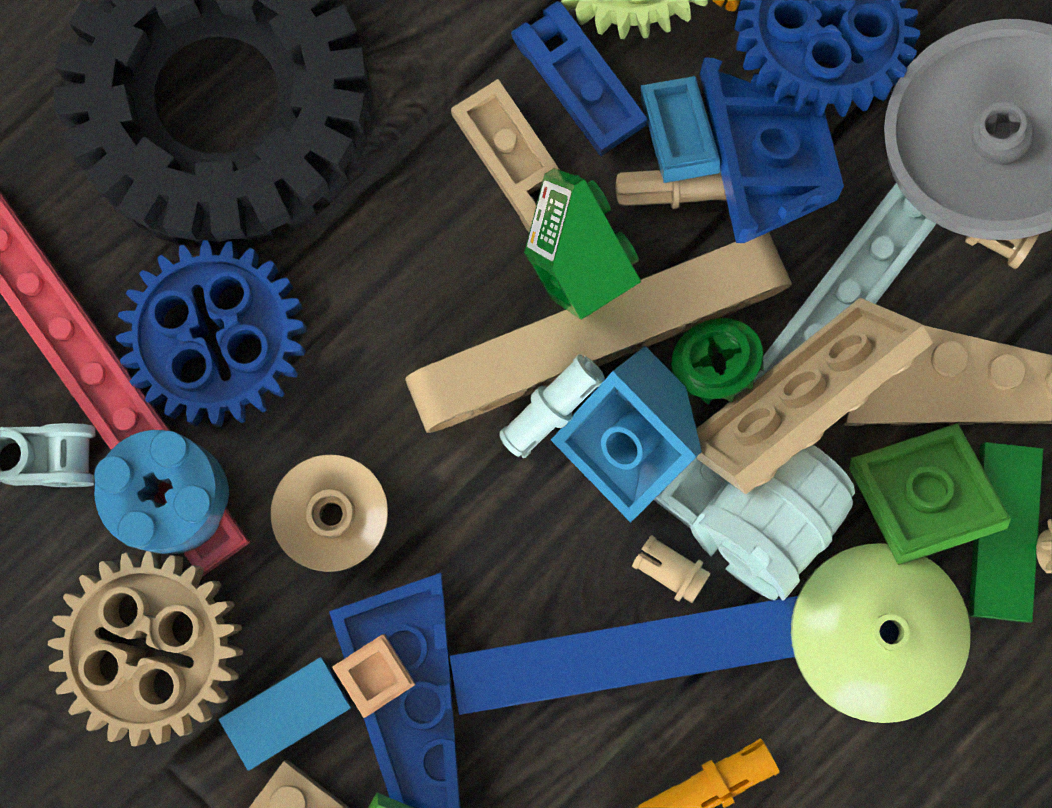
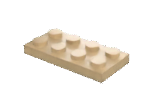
[696,298,933,494]

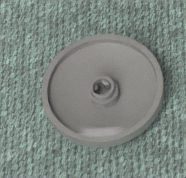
[884,19,1052,240]

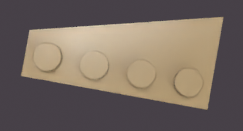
[842,326,1052,426]

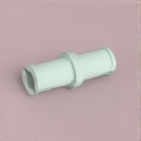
[499,354,605,458]

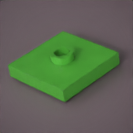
[849,423,1011,565]

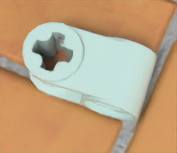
[0,423,95,487]

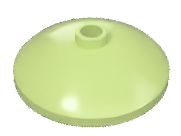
[791,543,971,723]

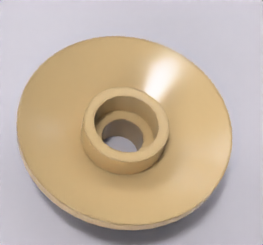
[271,455,388,572]

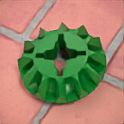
[672,318,764,405]

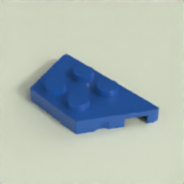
[700,58,844,243]

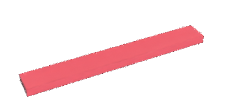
[0,191,250,576]

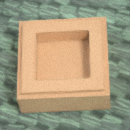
[332,634,416,718]

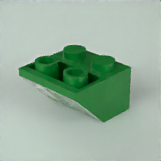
[524,168,641,320]

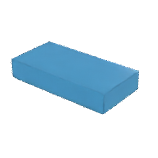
[641,76,720,183]
[219,657,353,771]

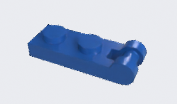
[511,1,647,157]

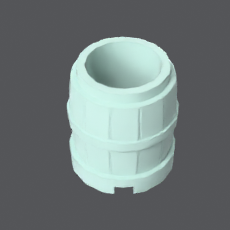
[690,445,855,601]

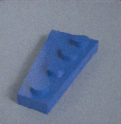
[329,573,461,808]

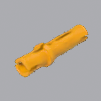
[636,738,780,808]

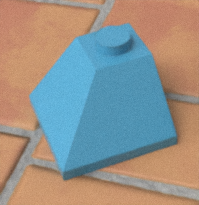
[551,346,702,523]

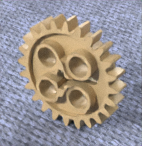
[48,551,243,746]

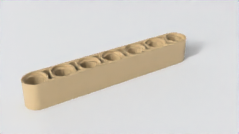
[405,232,792,433]

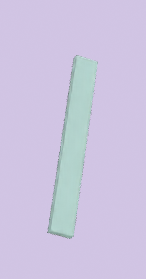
[654,183,936,529]

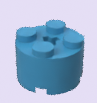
[94,430,229,555]

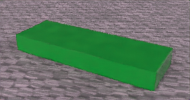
[968,442,1043,623]

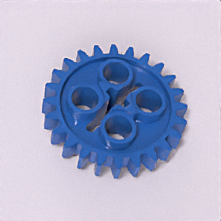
[734,0,920,117]
[116,240,307,427]

